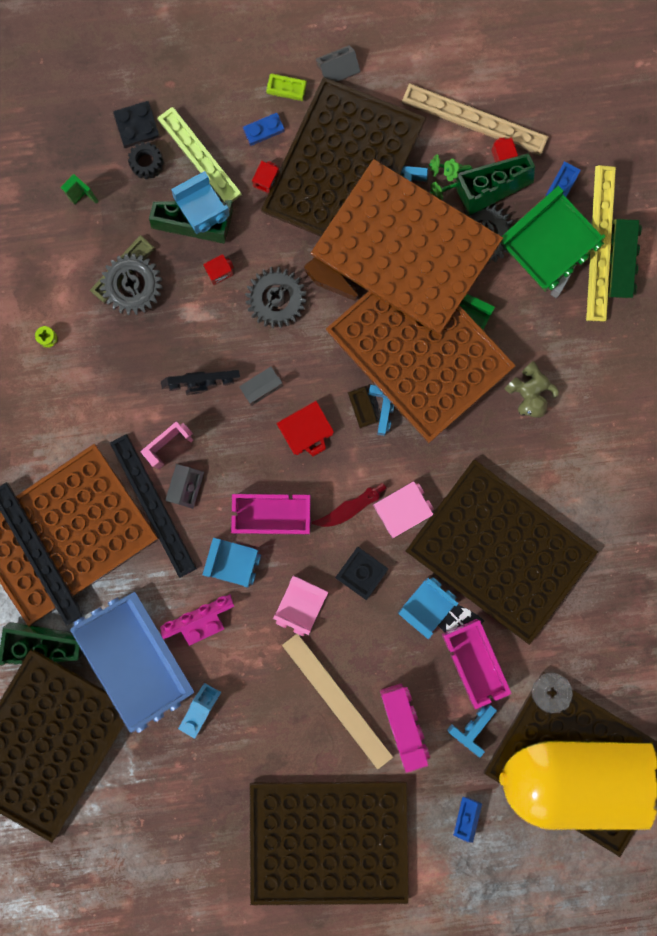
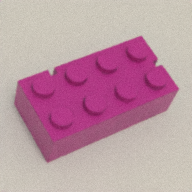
[231,494,311,534]
[441,619,512,709]
[380,683,430,773]

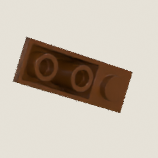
[304,257,358,301]

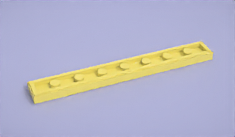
[586,165,616,322]

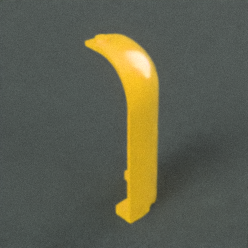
[499,742,657,830]

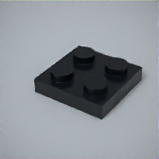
[113,101,160,149]
[335,546,388,600]

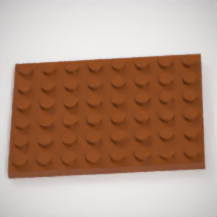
[311,159,503,335]
[326,291,515,444]
[0,444,159,626]

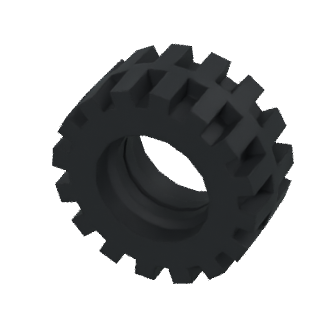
[128,142,164,179]

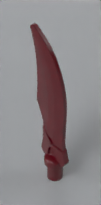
[311,482,387,527]

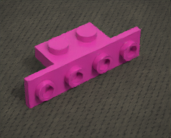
[160,594,234,646]

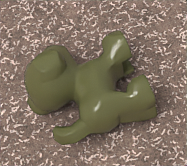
[504,361,559,418]

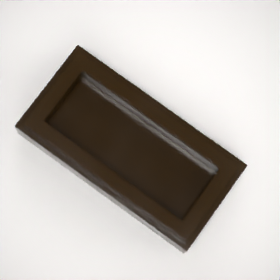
[348,386,378,429]

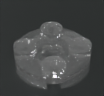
[532,673,572,713]

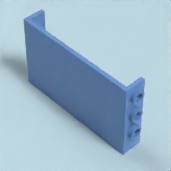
[70,592,195,733]

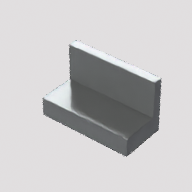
[315,45,360,82]
[239,367,283,406]
[165,464,204,509]

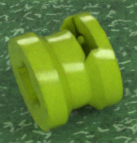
[35,326,58,348]

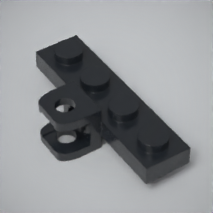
[161,370,240,395]

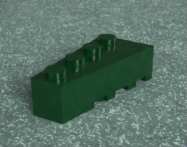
[456,153,535,216]
[149,200,233,244]
[608,219,642,298]
[0,622,83,665]

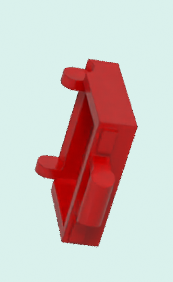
[276,401,334,457]

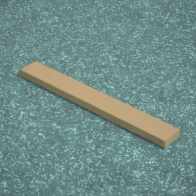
[402,84,548,156]
[282,634,393,769]

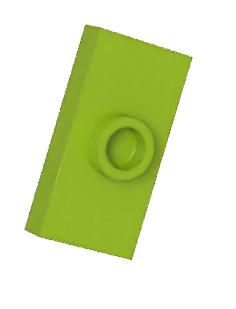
[266,73,307,101]

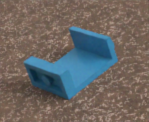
[171,171,229,234]
[203,538,261,588]
[398,578,458,639]

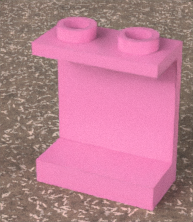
[140,421,193,469]
[373,481,434,538]
[273,575,328,636]

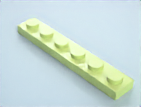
[158,107,241,202]

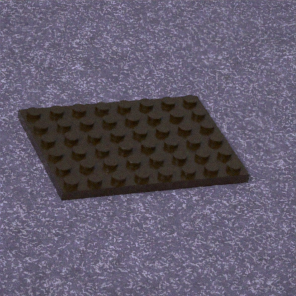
[261,77,426,237]
[405,459,598,645]
[0,649,125,843]
[483,671,657,857]
[250,781,409,905]

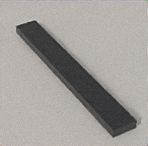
[110,434,197,578]
[0,482,84,626]

